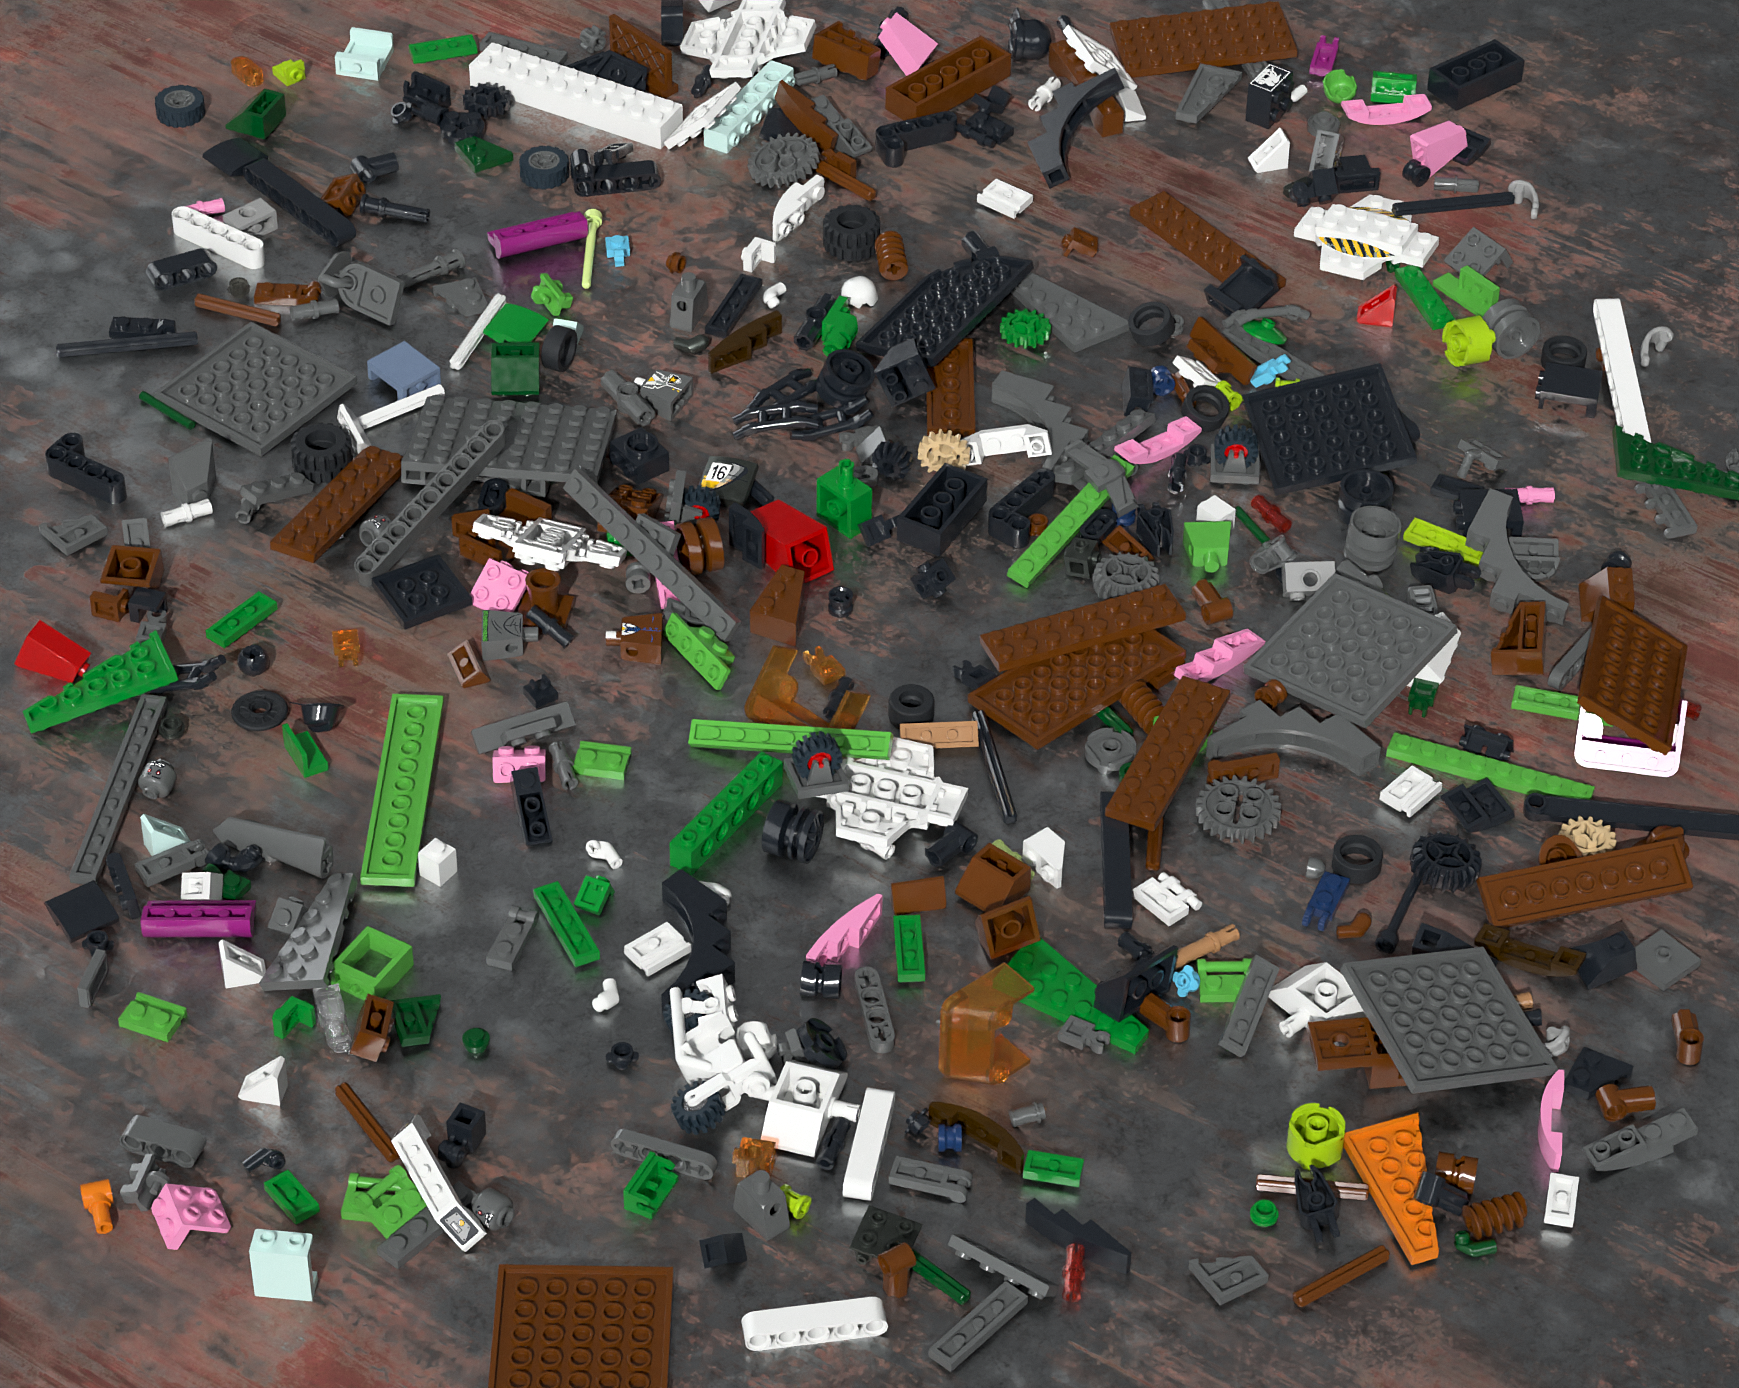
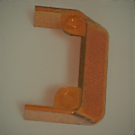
[744,645,871,730]
[939,962,1034,1085]

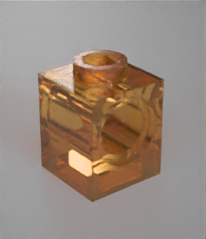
[732,1137,776,1179]

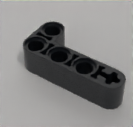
[661,0,683,46]
[875,111,957,168]
[570,149,661,197]
[45,432,127,504]
[988,468,1055,549]

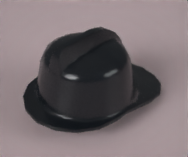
[289,702,345,733]

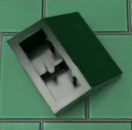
[225,89,286,139]
[491,342,540,396]

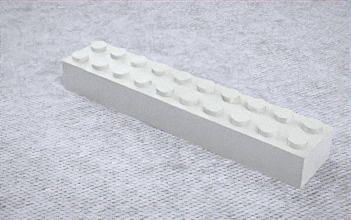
[469,43,683,149]

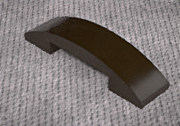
[1474,923,1586,977]
[928,1101,1024,1175]

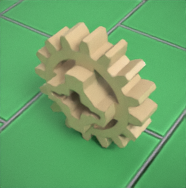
[917,429,971,473]
[1559,816,1616,856]

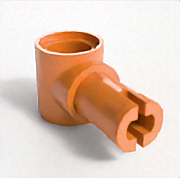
[80,1179,113,1234]

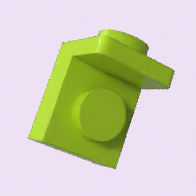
[272,59,306,86]

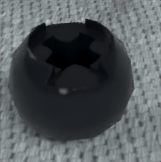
[237,644,270,677]

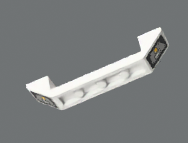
[391,1114,487,1252]

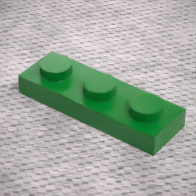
[408,34,477,64]
[205,591,278,649]
[893,915,925,982]

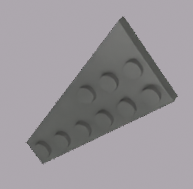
[1010,272,1130,353]
[259,873,358,991]

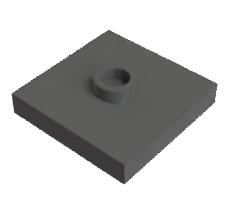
[1634,929,1702,991]

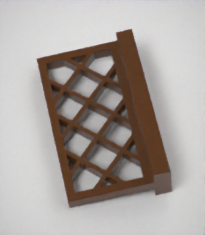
[609,14,678,99]

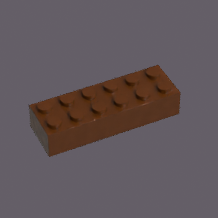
[885,36,1011,121]

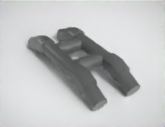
[1222,304,1310,328]

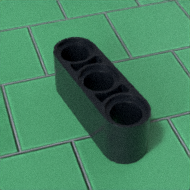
[146,248,217,291]

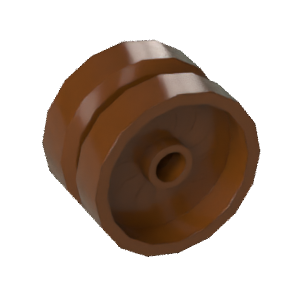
[675,517,724,576]

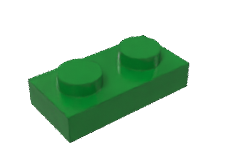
[1023,1150,1084,1187]
[264,1170,320,1225]

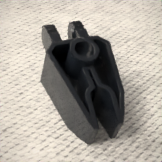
[1136,502,1174,557]
[1410,550,1481,594]
[1294,1164,1340,1243]

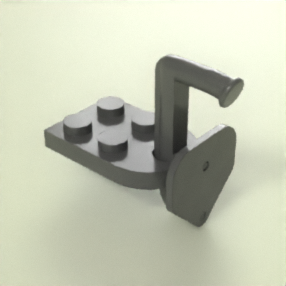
[318,251,405,326]

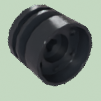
[762,799,824,864]

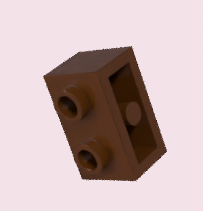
[350,994,394,1062]

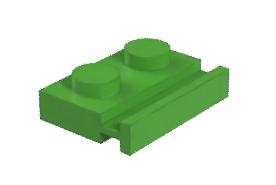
[573,741,632,780]
[118,992,187,1042]

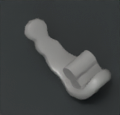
[1507,180,1539,220]
[1640,326,1674,367]
[1543,1025,1570,1058]

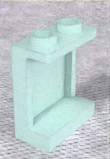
[335,27,394,81]
[249,1229,318,1302]

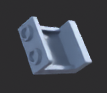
[367,341,441,400]

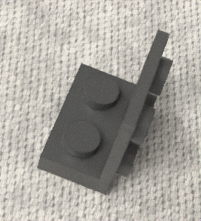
[1444,227,1513,276]

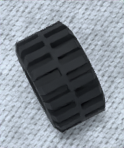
[823,204,880,261]
[290,422,353,484]

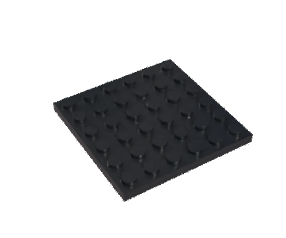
[1242,363,1417,496]

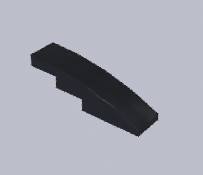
[1025,1198,1131,1274]

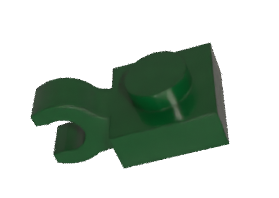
[202,863,251,901]

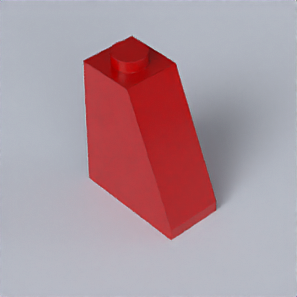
[14,620,91,683]

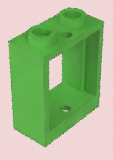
[330,926,414,1001]

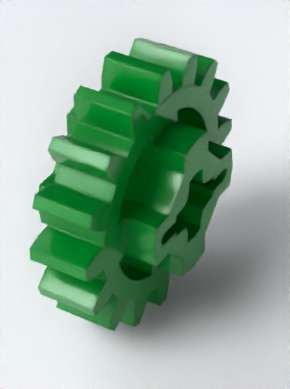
[1000,309,1051,349]

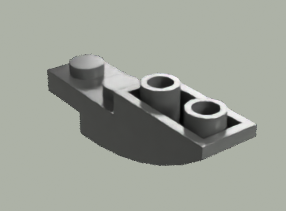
[810,94,873,158]
[1583,1108,1698,1171]

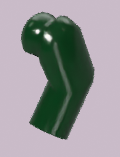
[1453,1231,1497,1257]

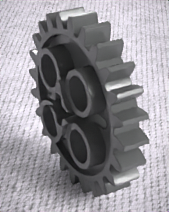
[747,133,820,188]
[1196,775,1281,844]

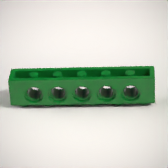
[669,751,783,876]

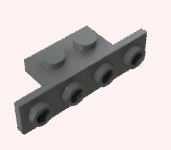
[471,702,576,755]

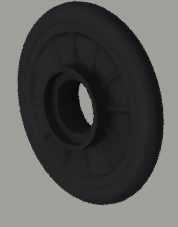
[231,690,288,731]

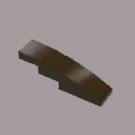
[708,310,782,374]

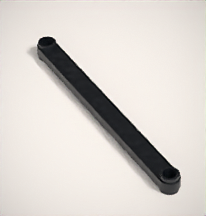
[1523,793,1739,841]

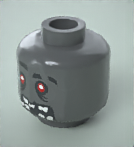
[359,514,392,547]
[138,759,177,799]
[471,1188,515,1231]

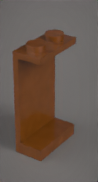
[459,488,552,566]

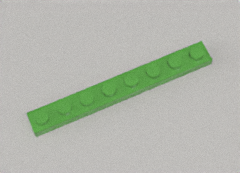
[1007,454,1135,588]
[688,719,894,760]
[1386,732,1595,800]

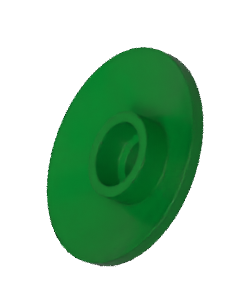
[1242,318,1287,344]

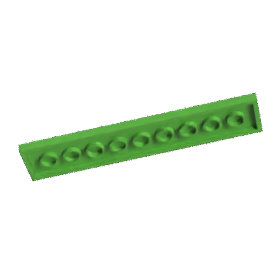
[360,694,444,887]

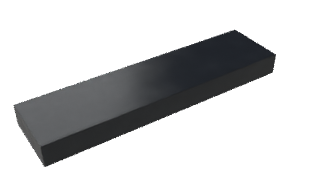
[705,274,762,338]

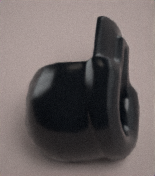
[1008,8,1052,61]

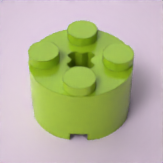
[1442,315,1496,367]
[1286,1103,1345,1171]

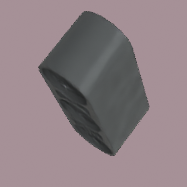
[119,1115,206,1168]

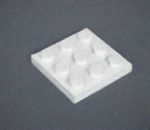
[1063,25,1137,90]
[663,82,741,149]

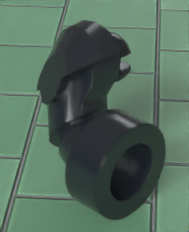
[205,842,262,873]

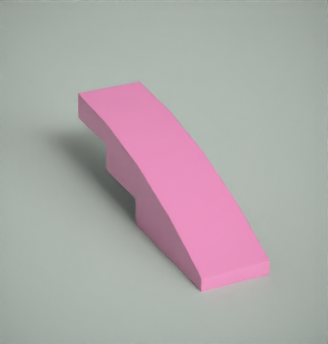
[1174,628,1266,683]
[806,894,883,966]

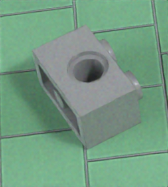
[223,198,278,238]
[1281,561,1335,601]

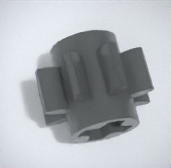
[580,25,606,54]

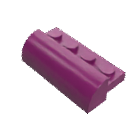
[487,211,588,259]
[140,900,257,938]

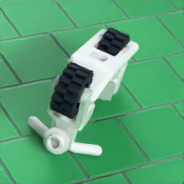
[663,974,778,1135]

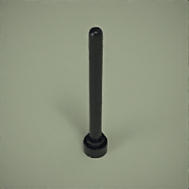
[1375,873,1422,954]

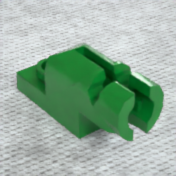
[822,295,858,357]

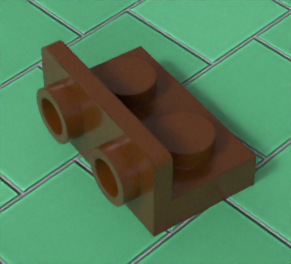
[321,173,366,217]

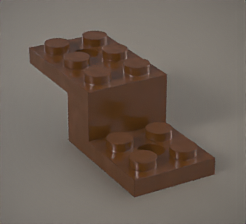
[1307,1017,1407,1089]

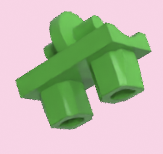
[531,273,573,316]

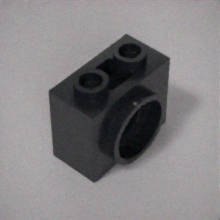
[609,427,670,485]

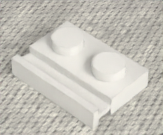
[977,179,1033,219]
[1173,355,1221,387]
[1380,766,1442,817]
[624,922,691,976]

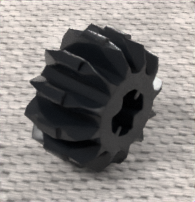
[871,439,913,481]

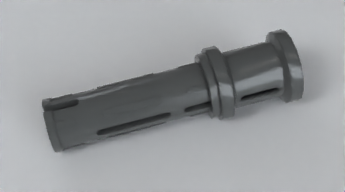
[396,248,466,289]

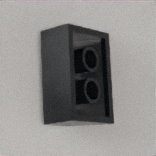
[1093,945,1178,1023]

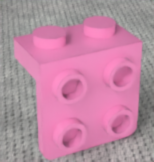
[470,558,529,612]
[151,1183,231,1250]

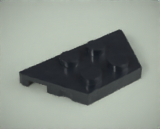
[574,50,647,93]

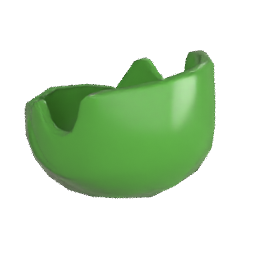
[1323,69,1357,104]

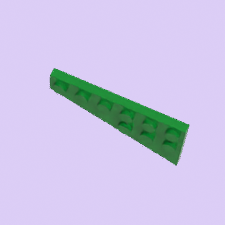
[22,630,178,734]
[992,937,1149,1054]

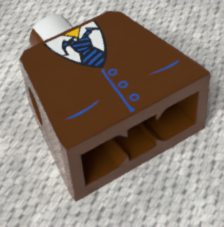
[606,613,663,664]

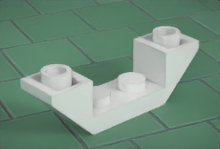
[957,424,1052,466]

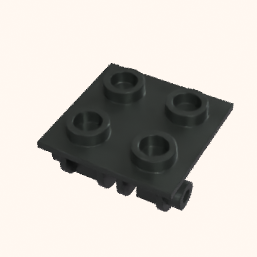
[849,1205,923,1265]

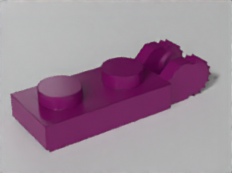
[1309,35,1339,77]

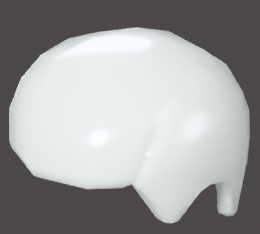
[841,276,878,309]
[736,1021,777,1061]

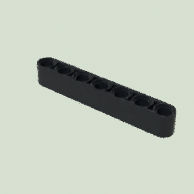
[243,158,356,247]
[1100,791,1132,929]

